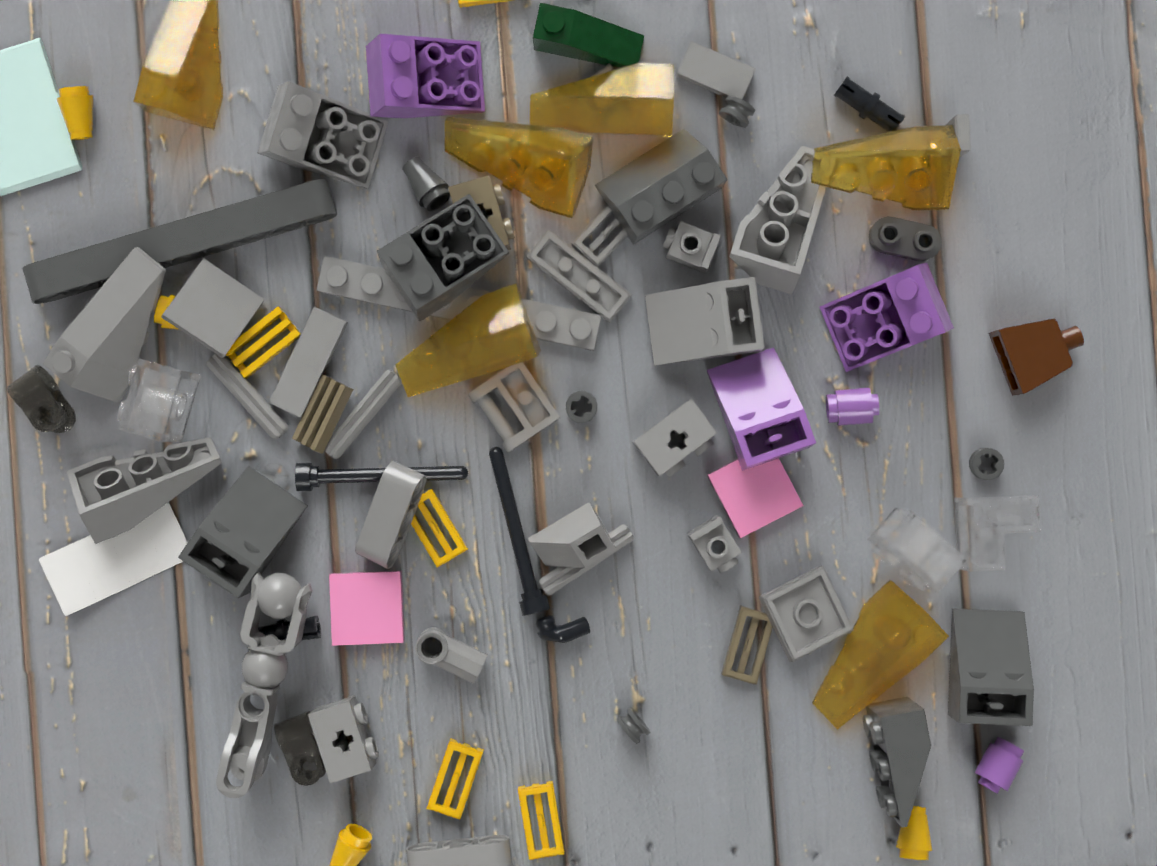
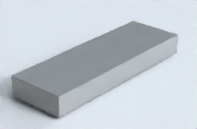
[527,229,632,323]
[269,307,348,418]

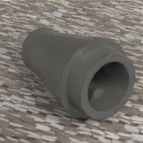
[402,157,450,211]

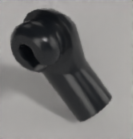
[536,615,590,643]

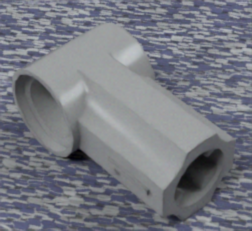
[415,627,488,684]

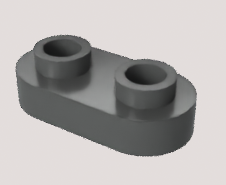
[869,216,942,261]

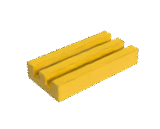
[226,306,301,379]
[411,488,468,568]
[426,738,484,820]
[518,781,565,860]

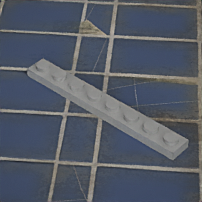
[316,256,601,351]

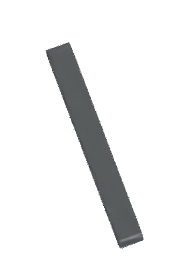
[22,179,337,304]

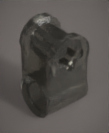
[7,365,76,433]
[274,711,326,786]

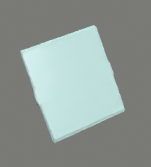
[0,38,82,196]

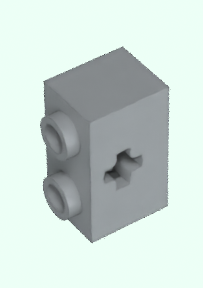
[633,398,717,477]
[308,695,379,784]

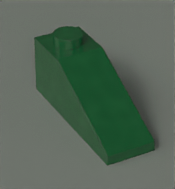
[533,3,644,72]

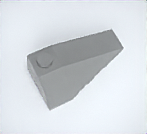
[729,146,836,294]
[43,247,166,403]
[67,437,222,544]

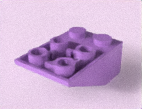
[366,33,485,118]
[820,263,954,372]
[707,347,816,471]

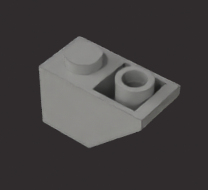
[528,502,617,568]

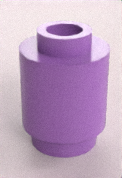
[826,388,880,426]
[974,737,1024,794]

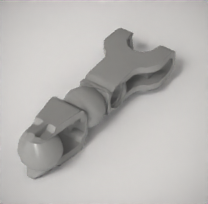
[216,572,312,798]

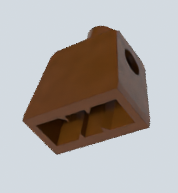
[988,318,1084,396]

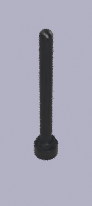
[489,447,550,616]
[295,463,468,491]

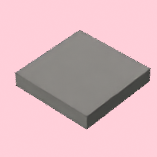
[161,258,265,358]
[759,566,853,662]

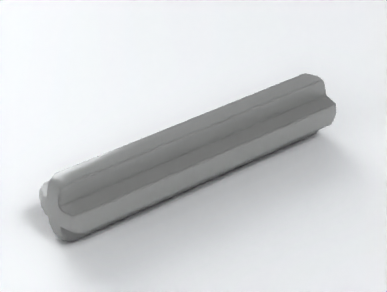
[206,353,288,439]
[324,370,402,459]
[539,524,634,595]

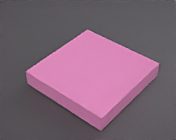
[707,458,804,538]
[329,570,405,646]

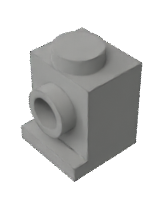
[663,221,721,274]
[687,515,742,573]

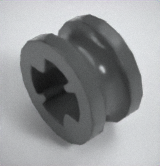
[719,96,755,128]
[566,391,597,423]
[969,448,1004,480]
[617,707,651,744]

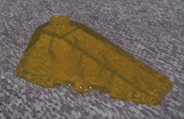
[133,0,223,130]
[529,63,674,137]
[445,117,593,218]
[810,125,961,210]
[395,283,541,397]
[812,580,949,730]

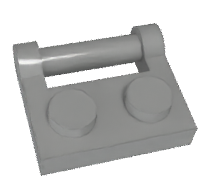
[468,358,560,453]

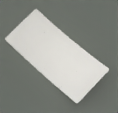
[39,502,188,616]

